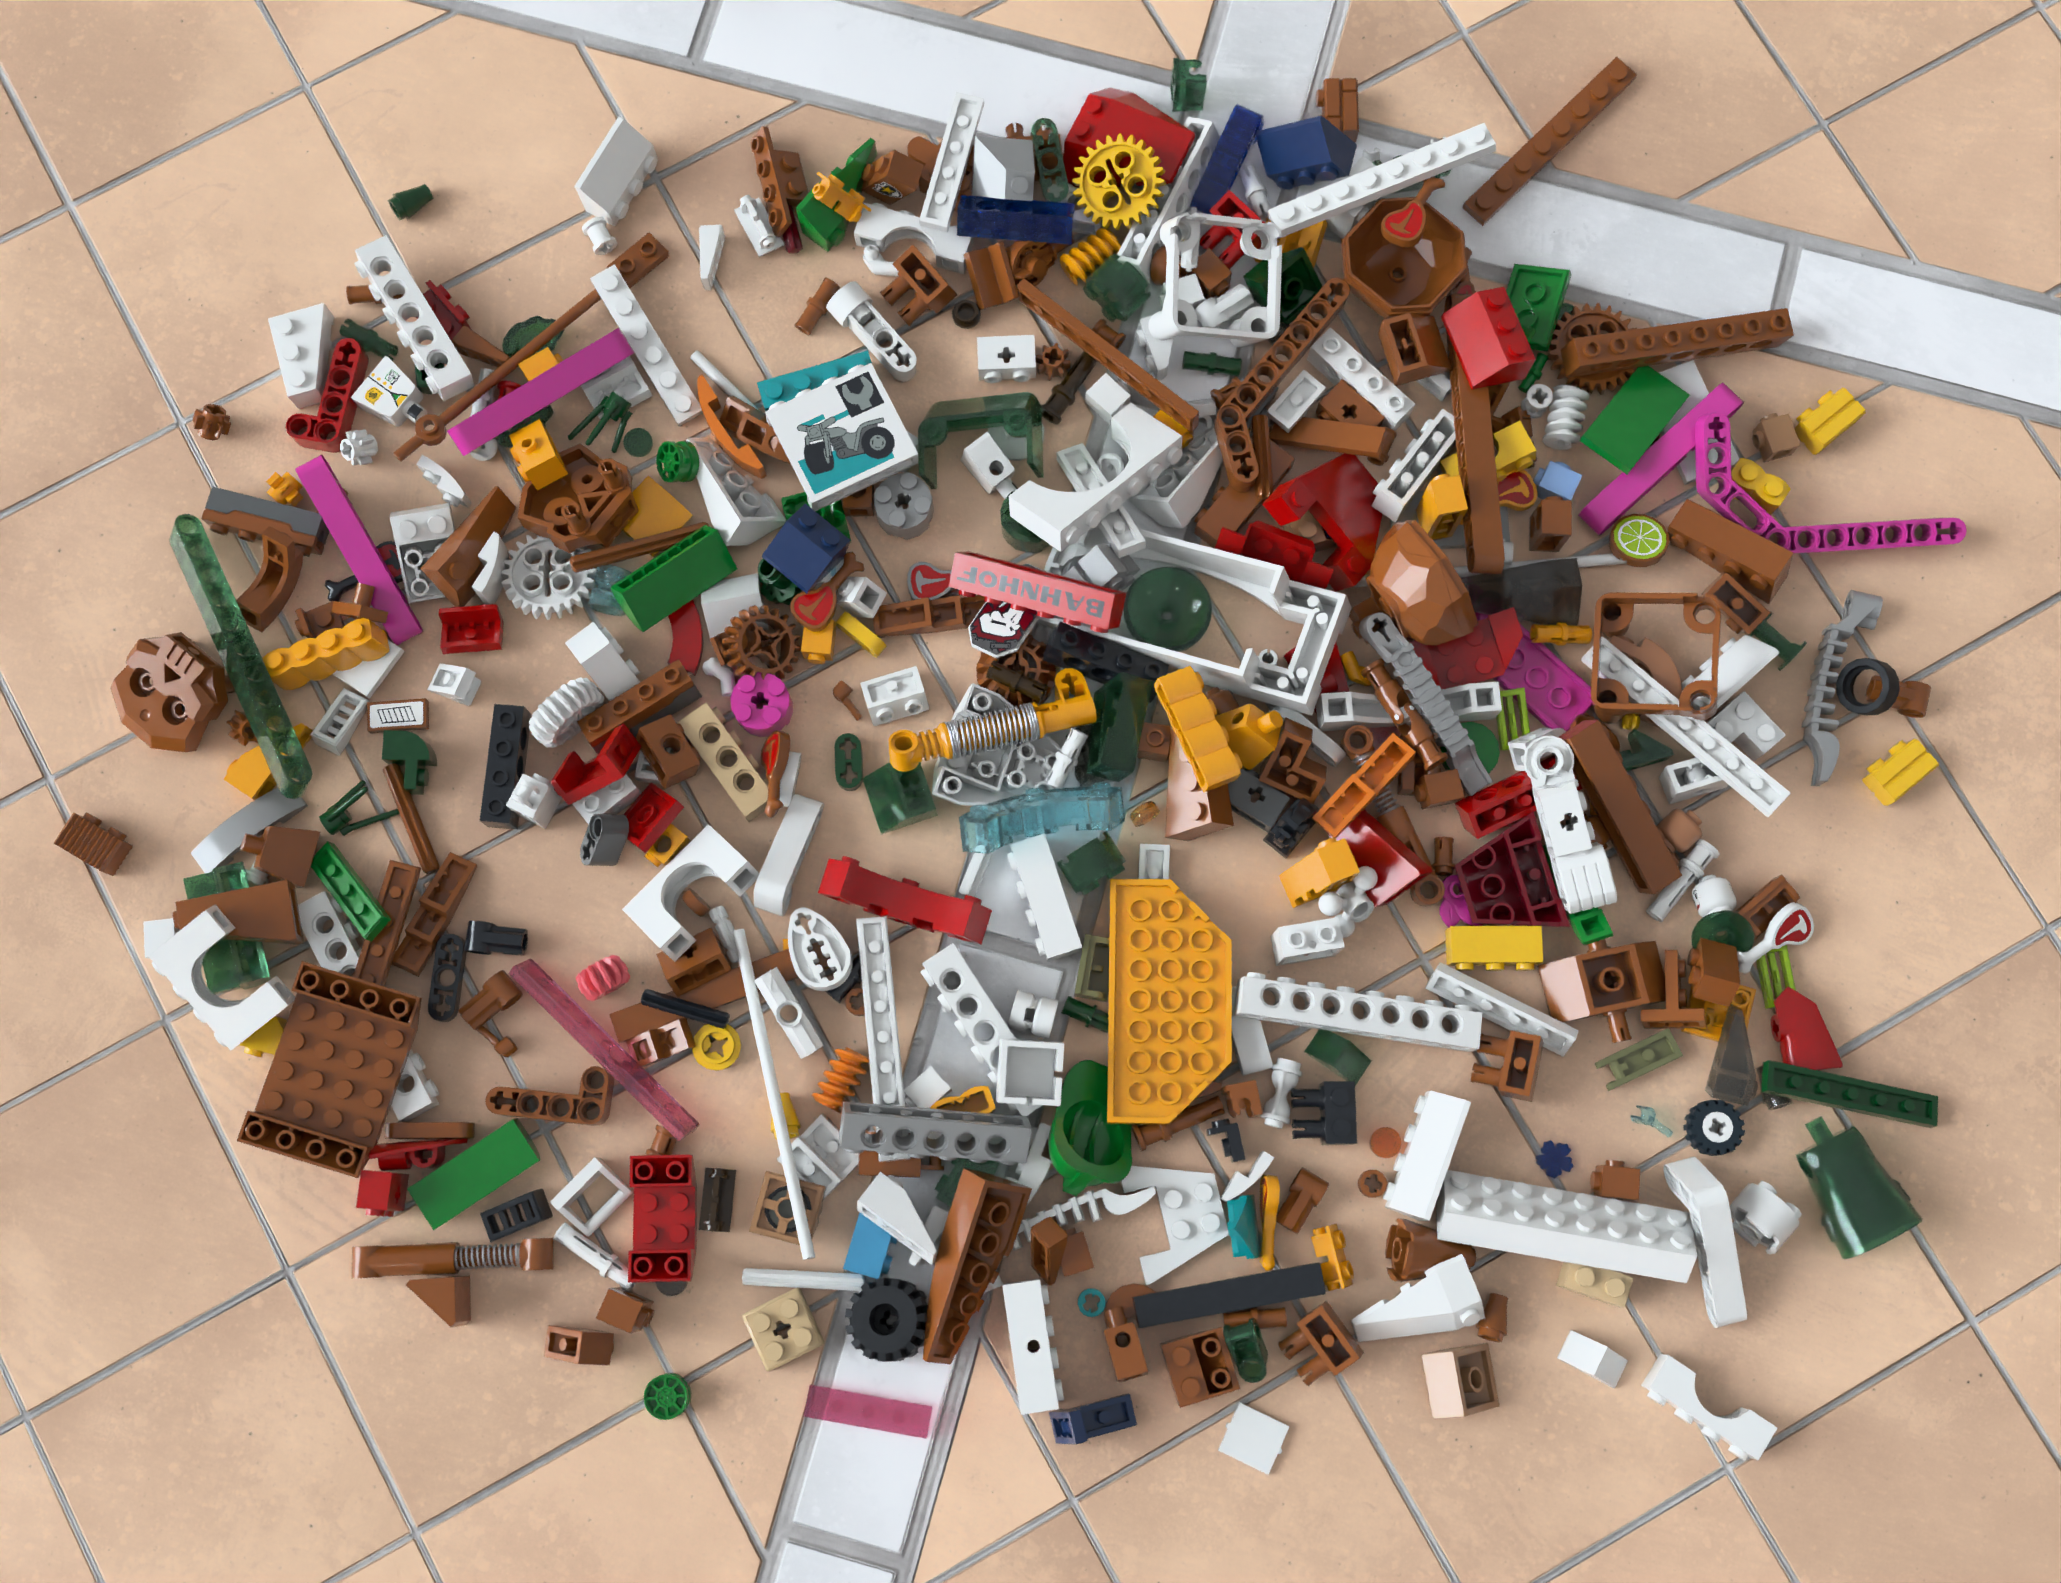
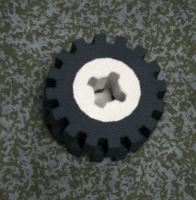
[1683,1100,1745,1156]

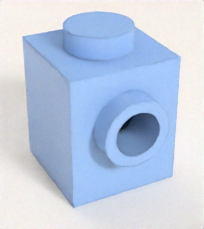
[1533,460,1582,501]

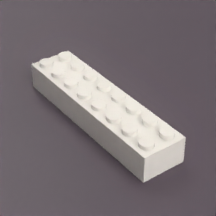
[1436,1170,1697,1283]

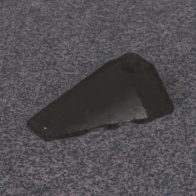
[1460,558,1582,626]

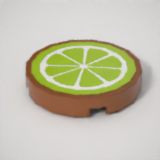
[1609,514,1669,567]

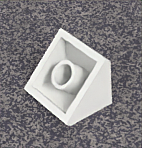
[701,573,769,638]

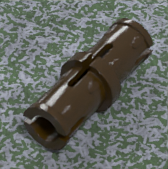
[986,660,1048,703]

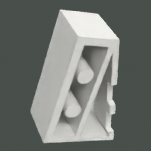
[268,303,334,409]

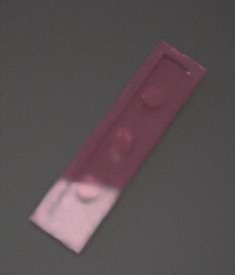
[804,1384,933,1439]

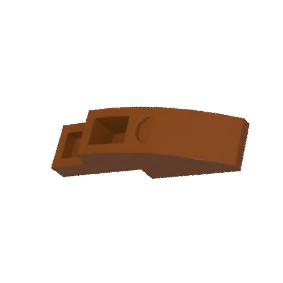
[719,396,791,464]

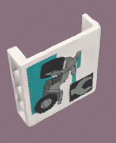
[765,363,918,511]

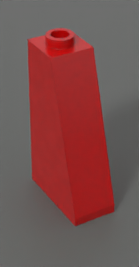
[1326,809,1433,908]

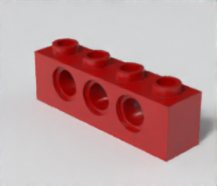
[1455,756,1582,839]

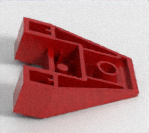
[1262,453,1382,592]

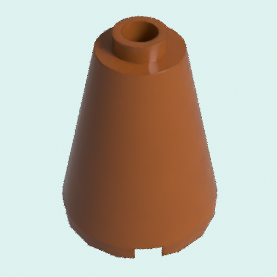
[1385,1218,1476,1282]

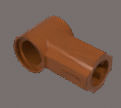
[1865,675,1931,718]
[458,970,523,1030]
[1276,1167,1329,1234]

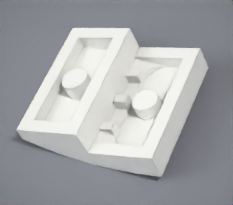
[581,356,652,420]
[472,532,509,604]
[332,640,405,699]
[777,1114,859,1200]

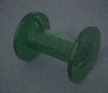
[1747,611,1807,671]

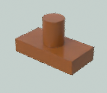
[331,583,388,624]

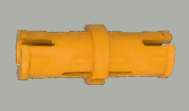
[1529,622,1592,646]

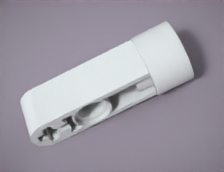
[826,281,917,382]

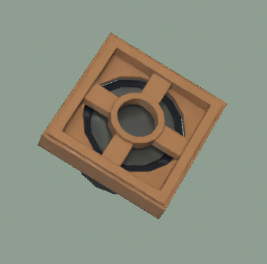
[749,1171,826,1245]

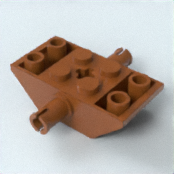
[1537,939,1666,1043]

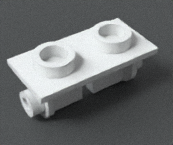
[734,195,784,257]

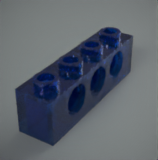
[957,195,1075,244]

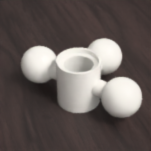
[1319,866,1378,938]

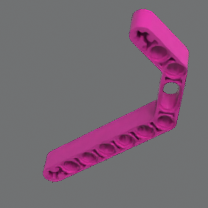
[1695,412,1967,553]

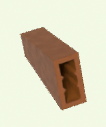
[173,880,304,945]

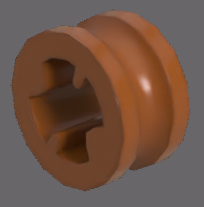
[845,988,865,1016]
[1358,1170,1387,1198]

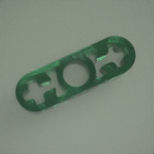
[1030,118,1069,204]

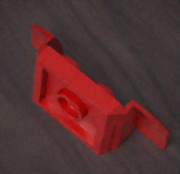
[1215,520,1334,589]
[1409,607,1523,689]

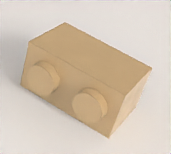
[1556,1262,1633,1308]

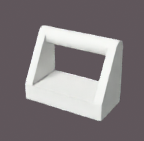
[550,1157,633,1237]

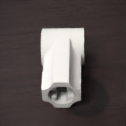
[1195,283,1254,329]

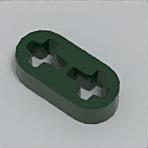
[834,733,863,791]

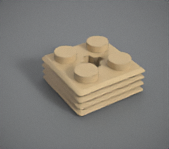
[742,1288,825,1372]

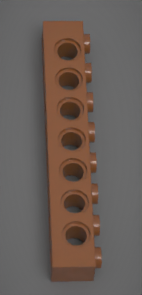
[1560,308,1794,377]

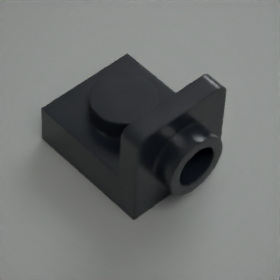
[1206,1119,1245,1163]

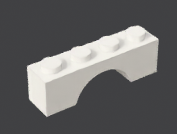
[854,202,974,274]
[1641,1353,1777,1461]

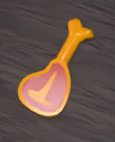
[1459,469,1538,525]
[1259,1175,1280,1271]

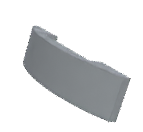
[191,782,308,877]

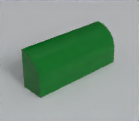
[610,525,738,632]
[407,1118,540,1230]

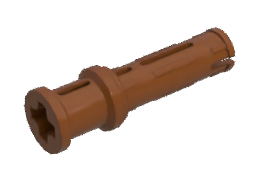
[1131,1095,1225,1151]

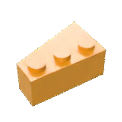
[1279,837,1360,908]

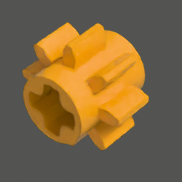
[266,472,304,507]

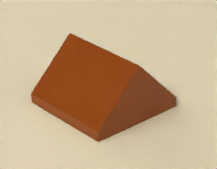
[405,1276,471,1327]

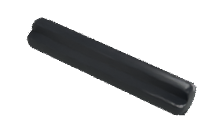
[641,989,730,1029]

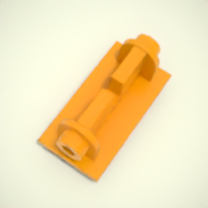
[812,172,871,222]
[1311,1223,1354,1291]

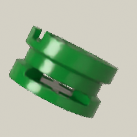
[656,441,699,482]
[644,1373,691,1420]

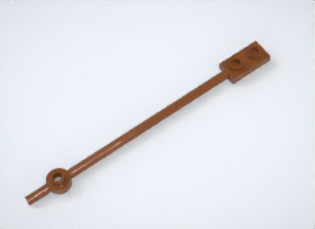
[393,232,669,462]

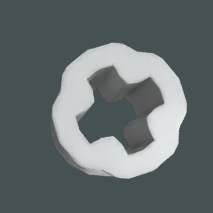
[582,217,618,255]
[1521,384,1553,418]

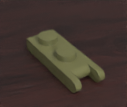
[1594,1028,1683,1091]

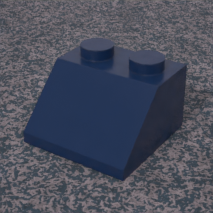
[762,503,851,594]

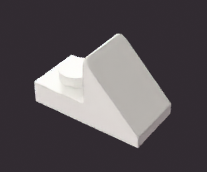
[427,663,481,706]

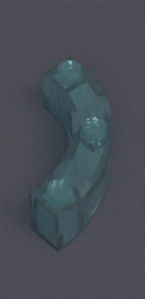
[959,782,1125,854]

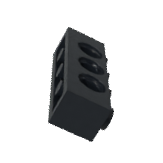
[1042,622,1169,703]
[480,704,532,829]

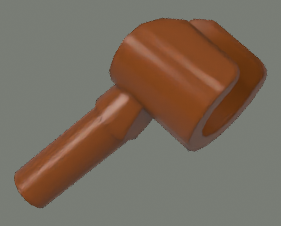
[833,681,863,721]
[477,1025,518,1057]

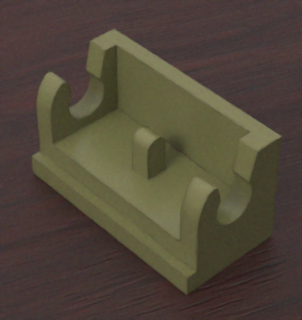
[1074,934,1109,1002]

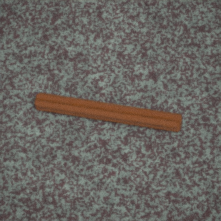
[570,522,710,573]

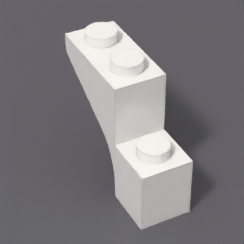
[1135,274,1205,381]

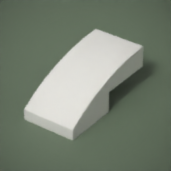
[1220,1151,1274,1202]

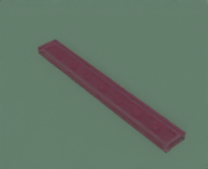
[508,958,700,1141]

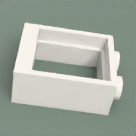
[1271,917,1345,966]

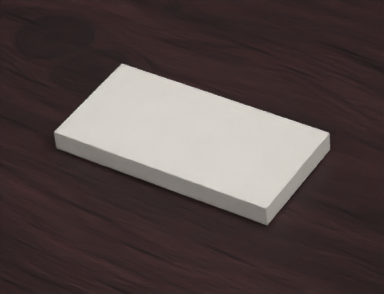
[1659,360,1739,485]

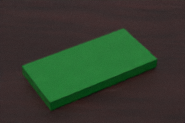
[1579,366,1690,475]

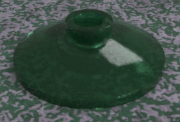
[1691,911,1754,952]

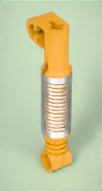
[888,668,1097,772]

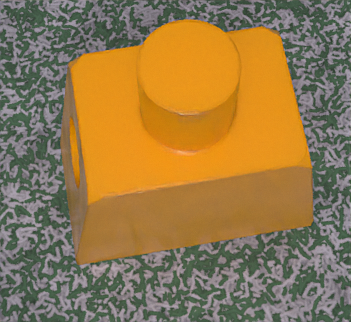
[1215,704,1283,770]

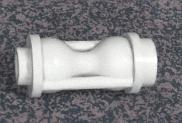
[1260,1058,1302,1129]

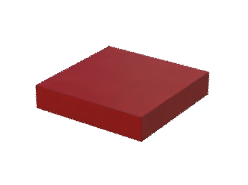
[624,782,684,853]

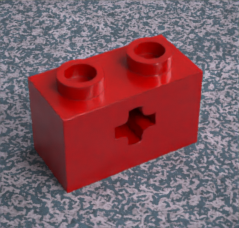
[356,1170,409,1217]

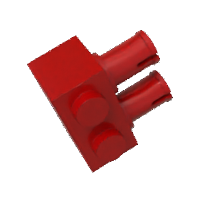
[1200,190,1265,270]

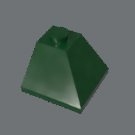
[1243,247,1323,329]

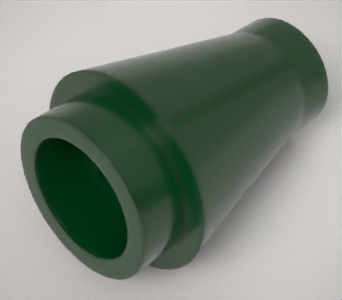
[388,184,434,220]

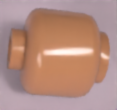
[1657,809,1702,853]

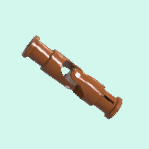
[1361,659,1448,772]

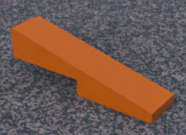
[1312,733,1416,838]

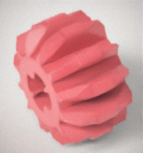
[576,955,630,1001]

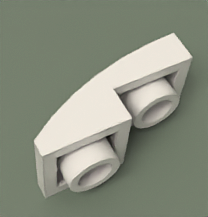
[417,455,472,508]

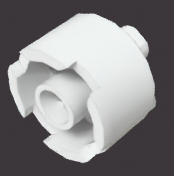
[1730,1181,1802,1254]

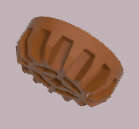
[976,634,1056,709]

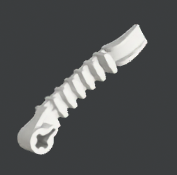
[984,1186,1156,1293]

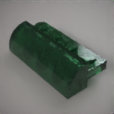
[183,861,271,995]

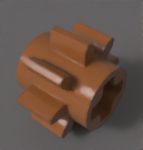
[1035,343,1071,381]
[192,404,231,440]
[226,707,267,746]

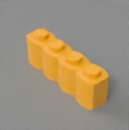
[262,618,390,690]
[1154,666,1242,793]

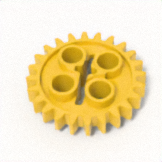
[1072,134,1166,231]

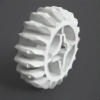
[529,677,604,748]

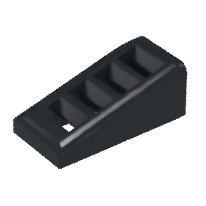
[480,1189,553,1242]

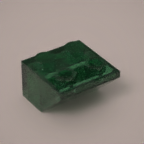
[862,762,938,835]

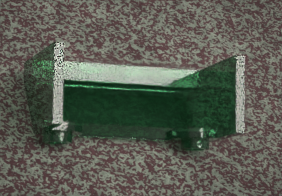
[918,392,1044,489]

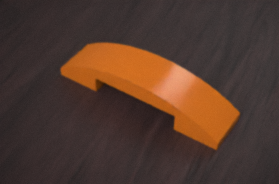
[697,375,767,479]

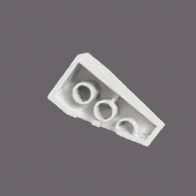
[686,438,786,546]

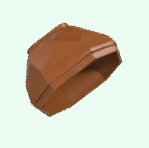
[1341,197,1468,318]
[1366,520,1478,645]

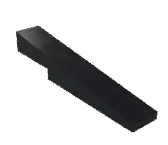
[1133,1263,1326,1328]

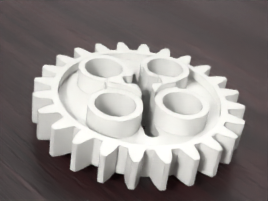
[501,535,598,620]

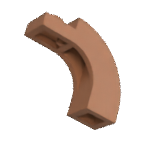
[1608,635,1682,730]

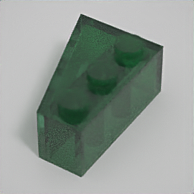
[1087,672,1153,782]

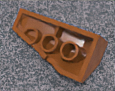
[420,486,516,607]

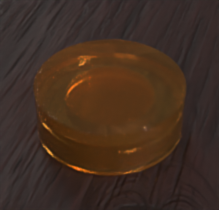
[1129,801,1160,827]
[1369,1127,1401,1158]

